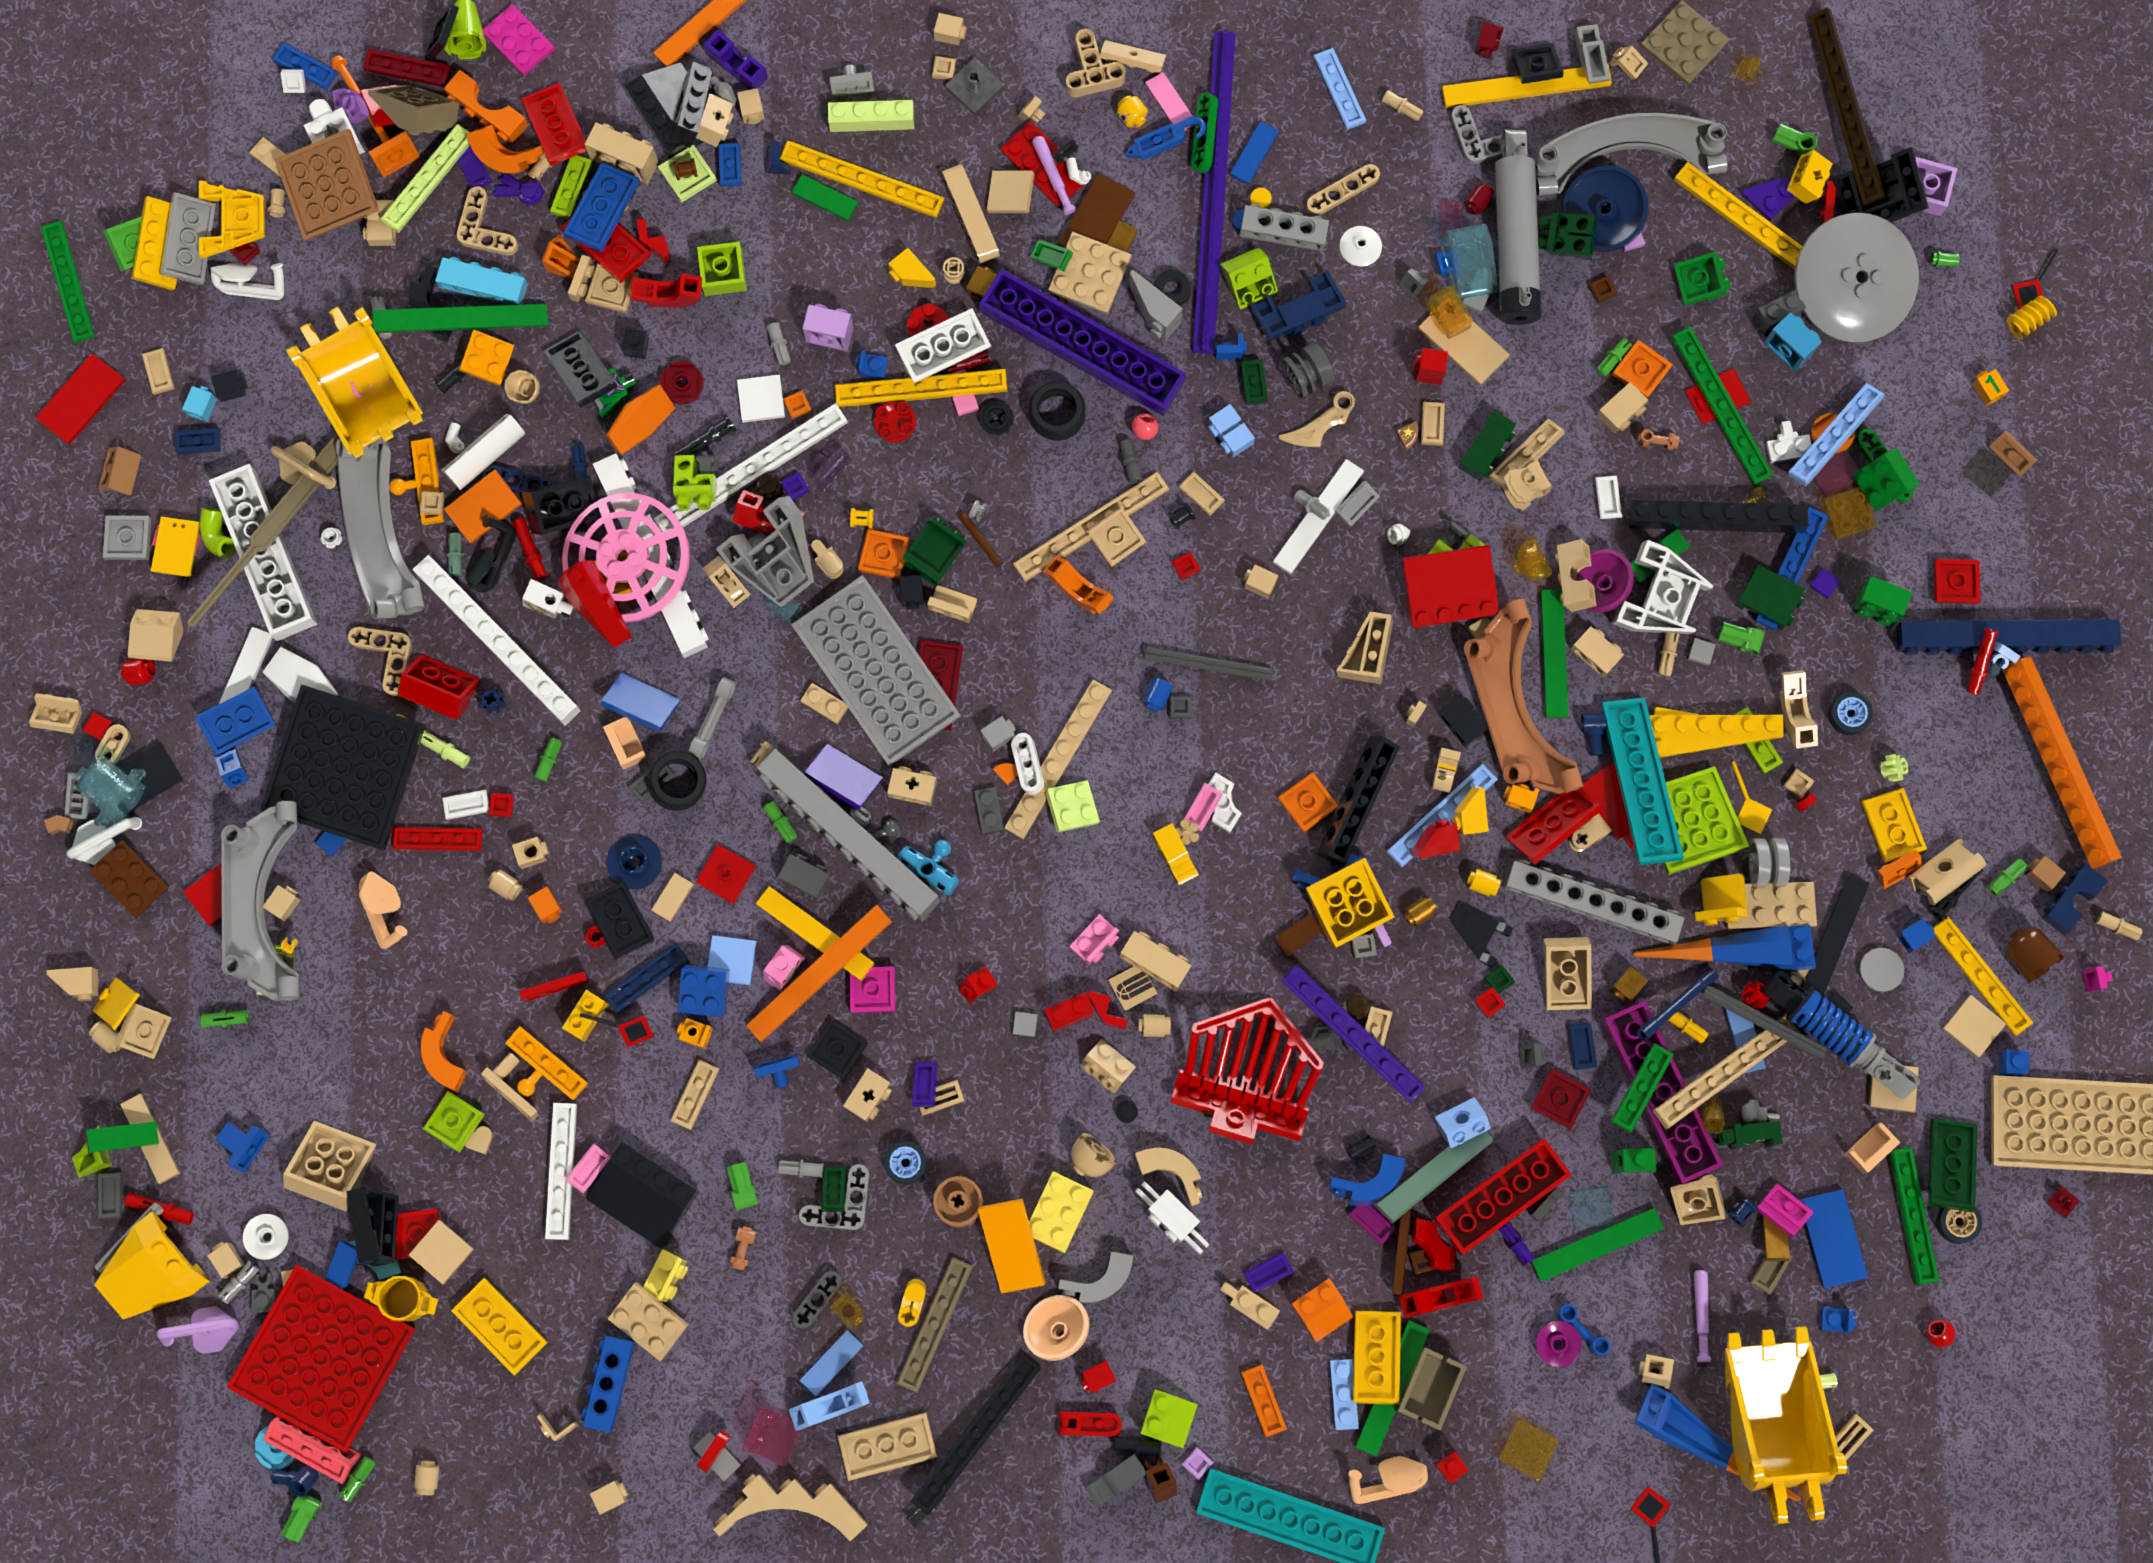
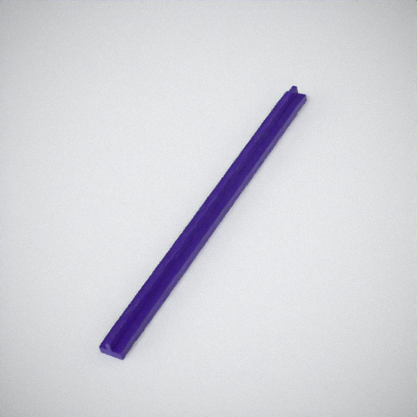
[1193,29,1236,354]

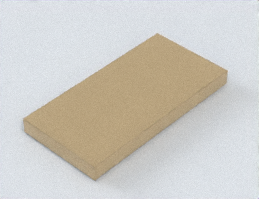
[1418,298,1510,386]
[838,1413,937,1481]

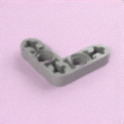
[1451,105,1502,164]
[799,1164,869,1230]

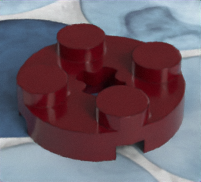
[660,361,704,405]

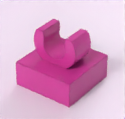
[2082,966,2113,993]

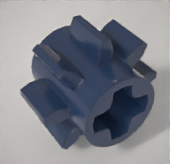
[478,687,506,715]

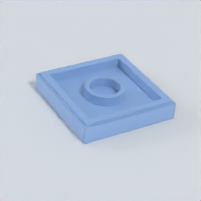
[708,935,757,986]

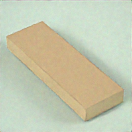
[670,1060,720,1130]

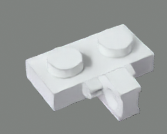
[1766,421,1812,464]

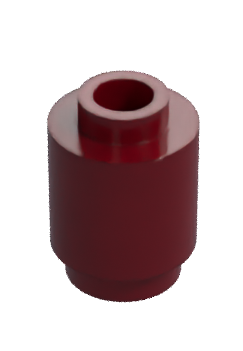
[1464,183,1494,215]

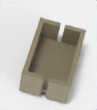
[1396,1347,1467,1431]

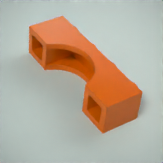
[444,70,528,144]

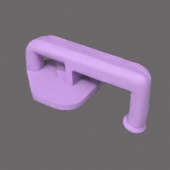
[157,1306,239,1354]

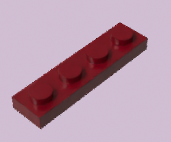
[363,49,451,87]

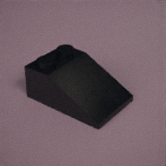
[521,476,600,535]

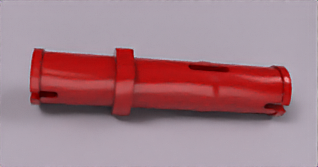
[512,518,548,582]
[1966,628,1999,695]
[124,1192,194,1226]

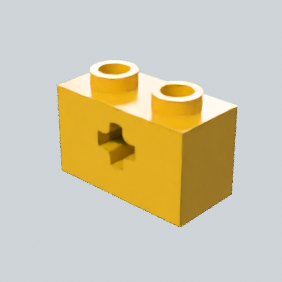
[1787,150,1833,204]
[562,990,609,1042]

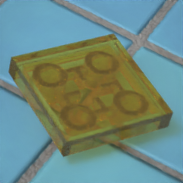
[1821,487,1878,540]
[1498,1418,1560,1482]

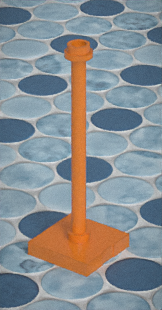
[331,55,420,178]

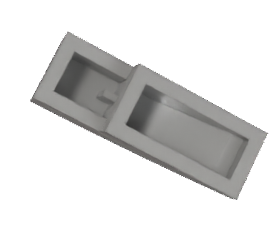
[1575,24,1610,84]

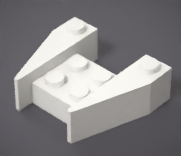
[1612,540,1713,634]

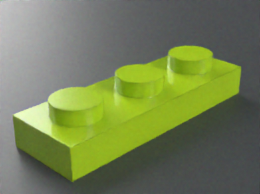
[550,155,593,219]
[1735,707,1783,775]

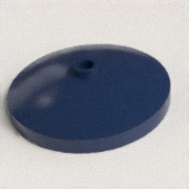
[1562,166,1649,252]

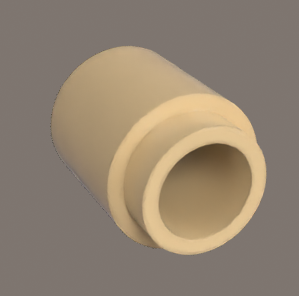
[488,870,522,901]
[1138,1014,1171,1037]
[89,1021,121,1053]
[414,1461,439,1495]

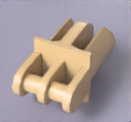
[811,540,844,579]

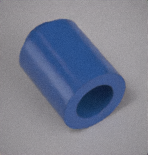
[1143,677,1173,713]

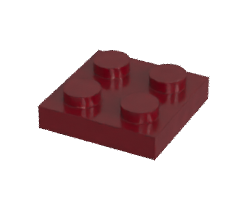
[1530,1068,1591,1130]

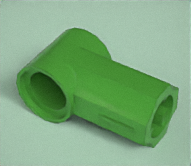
[1772,124,1817,156]
[1718,622,1765,655]
[727,1162,759,1211]
[281,1494,322,1543]

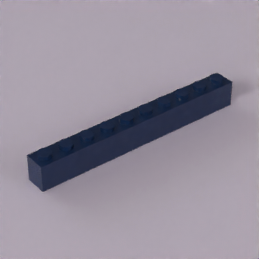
[1896,619,2121,655]

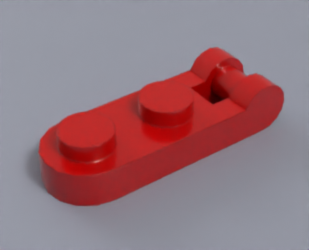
[1058,1411,1122,1436]

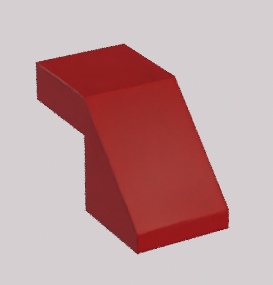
[637,219,670,263]
[1088,991,1128,1030]

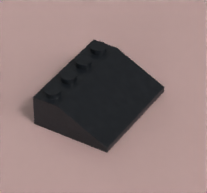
[624,62,704,159]
[587,1141,699,1249]

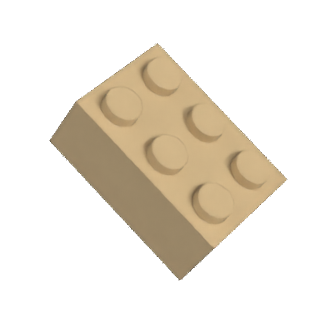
[585,123,659,184]

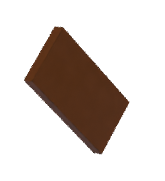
[1057,173,1135,248]

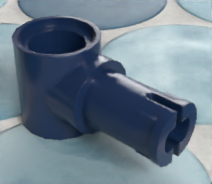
[1581,712,1607,756]
[270,1465,319,1497]

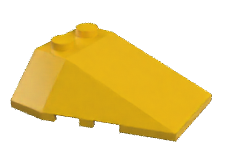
[94,1211,211,1320]

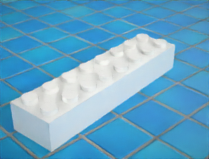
[209,464,318,641]

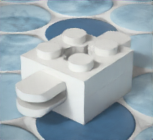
[304,99,365,154]
[1135,1182,1209,1255]

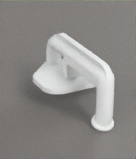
[211,263,284,300]
[67,817,142,865]

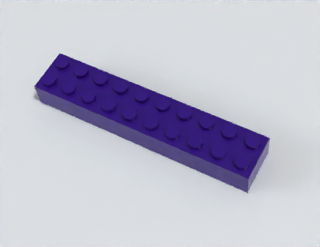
[979,269,1186,417]

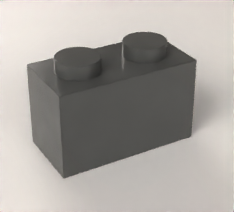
[1753,290,1806,334]
[778,854,831,900]

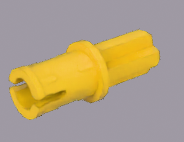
[1668,1012,1708,1043]

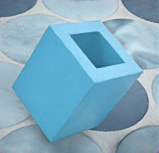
[182,386,217,422]

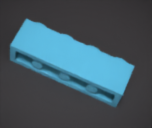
[435,257,528,305]

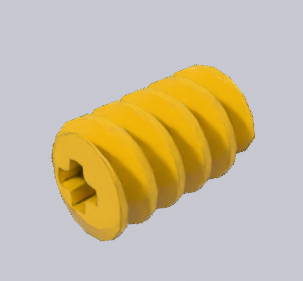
[2006,296,2057,340]

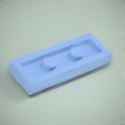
[1330,1359,1359,1430]

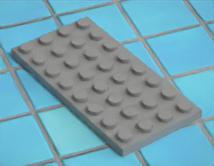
[792,575,961,767]

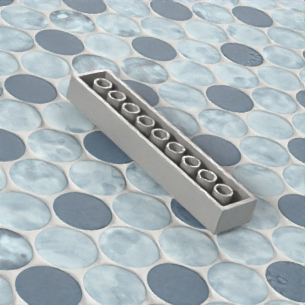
[757,749,940,921]

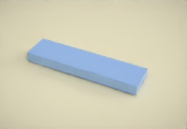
[1313,48,1366,130]

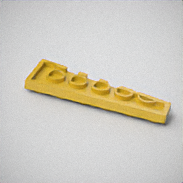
[1649,715,1783,758]

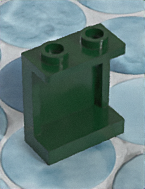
[900,517,967,587]
[1735,564,1805,631]

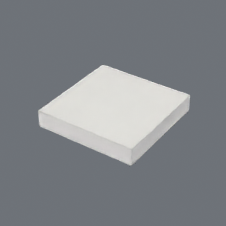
[737,375,785,423]

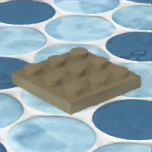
[1640,0,1730,86]

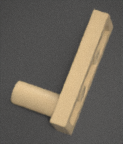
[481,1053,538,1122]

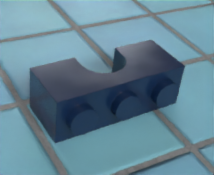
[2042,864,2108,935]

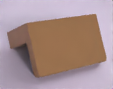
[98,447,141,496]

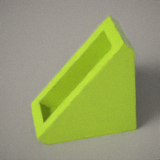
[72,1125,112,1178]

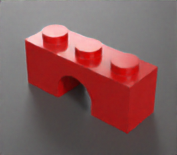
[732,490,805,535]

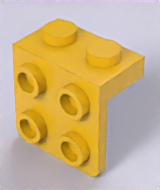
[1695,874,1748,926]

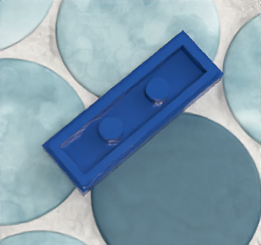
[272,43,338,90]
[1230,121,1279,185]

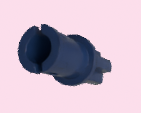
[571,444,589,479]

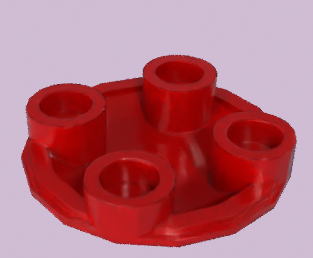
[874,401,916,443]

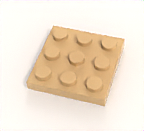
[1048,232,1132,315]

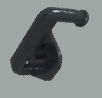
[466,515,516,593]

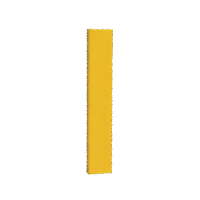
[756,886,875,981]
[1933,917,2033,1037]

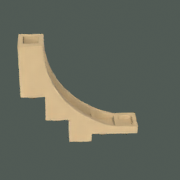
[713,1474,868,1541]

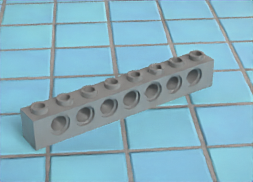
[1504,860,1685,945]

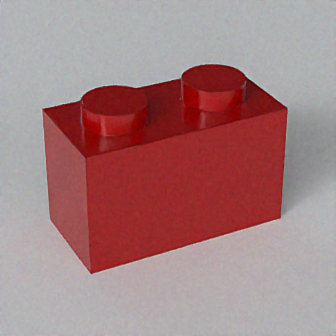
[1412,348,1448,385]
[1044,992,1094,1033]

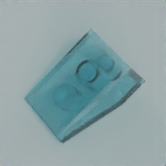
[1440,224,1499,299]

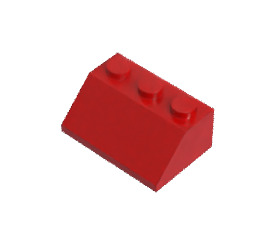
[397,654,480,720]

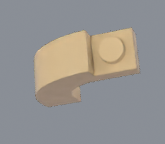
[1780,670,1818,748]
[1135,1148,1203,1207]

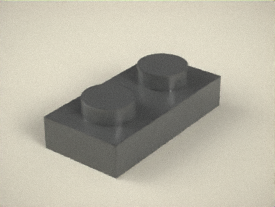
[974,787,1004,835]

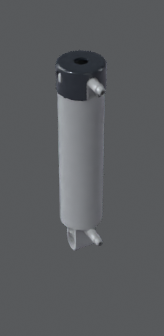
[1495,129,1542,325]

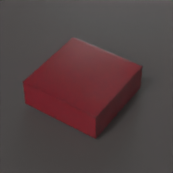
[229,242,260,265]

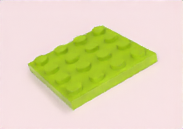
[1662,766,1749,875]

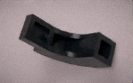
[409,265,453,342]

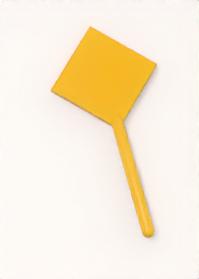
[1731,761,1772,834]

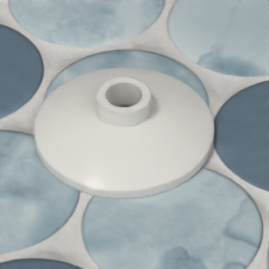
[1340,226,1382,266]
[243,1214,289,1260]

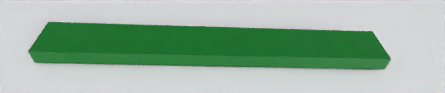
[372,304,548,333]
[1670,326,1773,486]

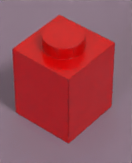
[1080,1360,1116,1393]
[1434,1451,1469,1484]

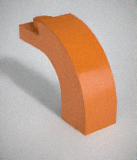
[466,125,544,173]
[1042,556,1114,615]
[421,1011,467,1092]

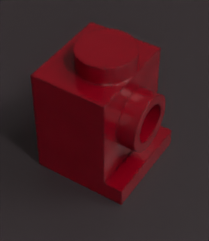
[1475,22,1504,59]

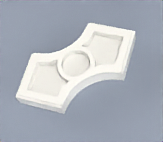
[1208,772,1242,833]

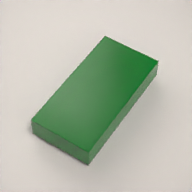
[1029,239,1073,272]

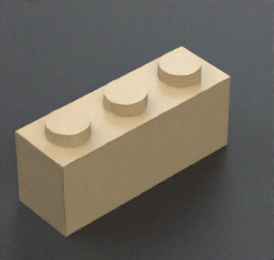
[1119,931,1191,992]

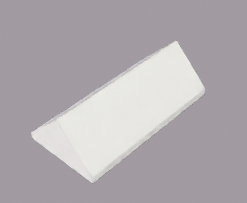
[895,308,991,383]

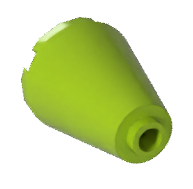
[444,0,487,59]

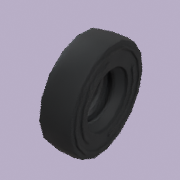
[1154,269,1191,306]

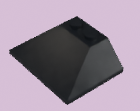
[1832,147,1929,223]

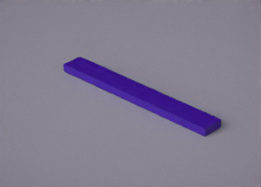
[1281,964,1425,1103]

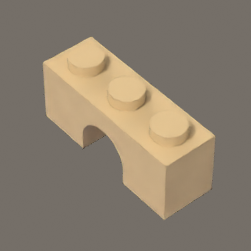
[1555,539,1597,612]

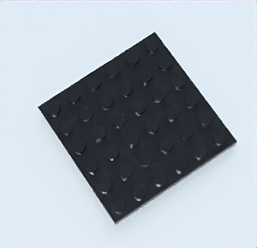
[260,684,426,851]

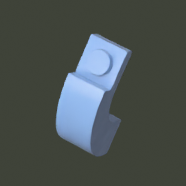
[789,1381,870,1431]

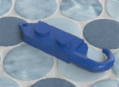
[1125,116,1206,160]

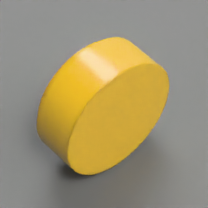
[1250,188,1272,209]

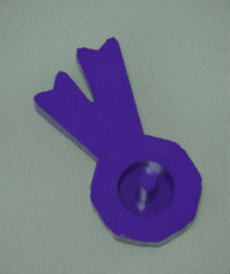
[493,173,544,205]

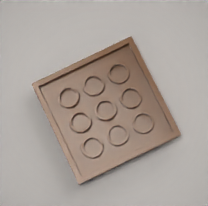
[275,129,379,241]

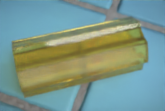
[1701,1095,1725,1135]

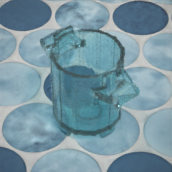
[75,755,146,826]

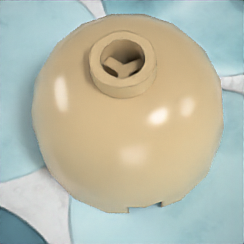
[1071,1133,1116,1177]

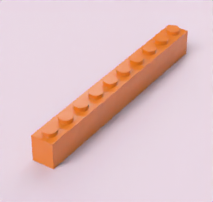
[2002,657,2122,869]

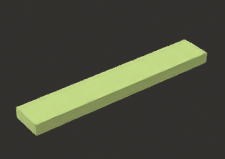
[380,124,470,233]

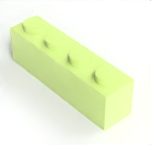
[828,100,914,132]

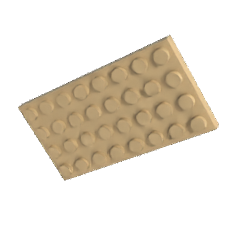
[1991,1075,2153,1175]

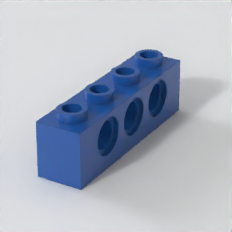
[581,1336,635,1433]

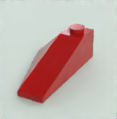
[558,560,632,648]

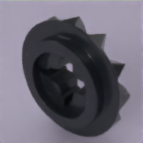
[979,401,1014,435]

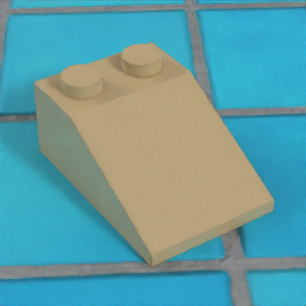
[1543,937,1592,1010]

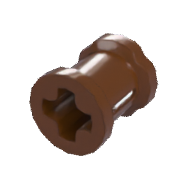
[673,158,698,181]

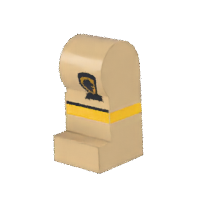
[1432,748,1461,793]

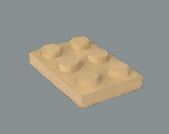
[608,1282,689,1361]

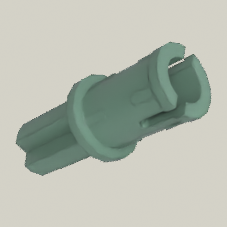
[446,533,464,577]

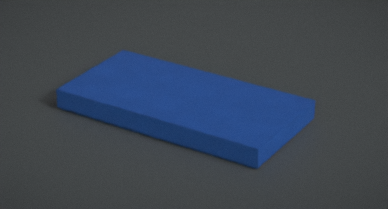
[563,162,640,253]
[1799,1189,1868,1289]

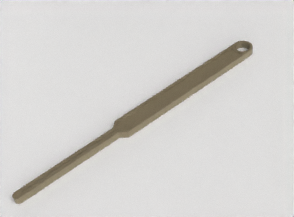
[188,433,340,628]

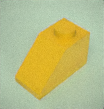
[888,248,936,288]
[1452,786,1489,835]

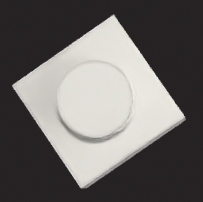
[281,69,306,93]

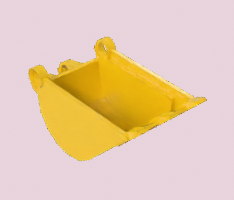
[286,306,423,458]
[1725,1326,1847,1524]

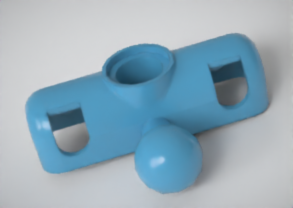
[897,840,959,895]

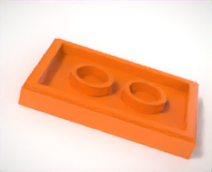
[444,469,522,544]

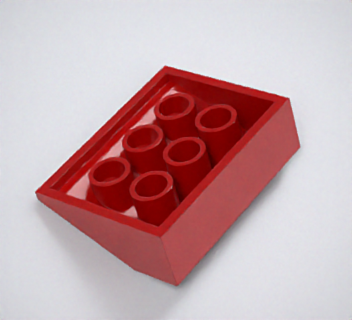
[1403,545,1498,628]

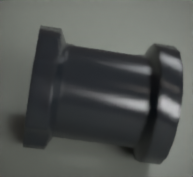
[1167,502,1196,530]

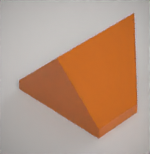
[542,235,580,279]

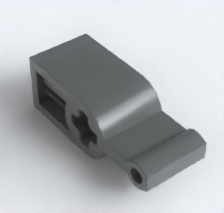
[1085,1454,1146,1507]

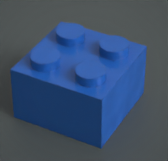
[678,965,730,1017]

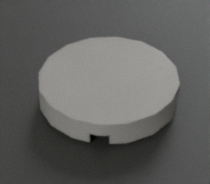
[1859,948,1904,993]

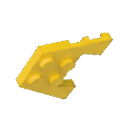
[199,181,265,259]

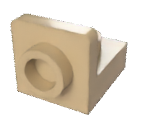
[1610,46,1648,80]

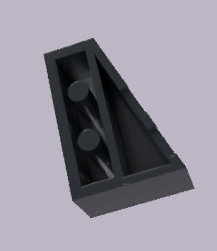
[346,1187,399,1266]

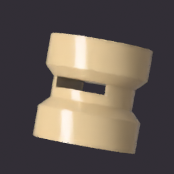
[943,257,965,284]

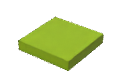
[423,1091,485,1153]

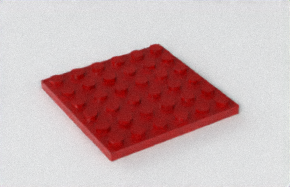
[226,1265,416,1452]

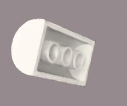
[441,414,525,490]

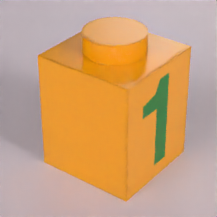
[1972,369,2009,406]

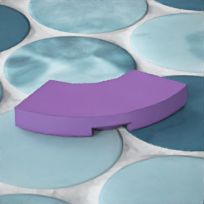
[332,88,369,124]

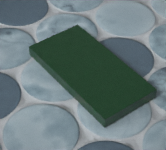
[1928,1118,1978,1213]

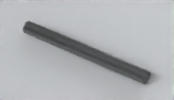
[1144,647,1273,680]
[1702,985,1827,1058]

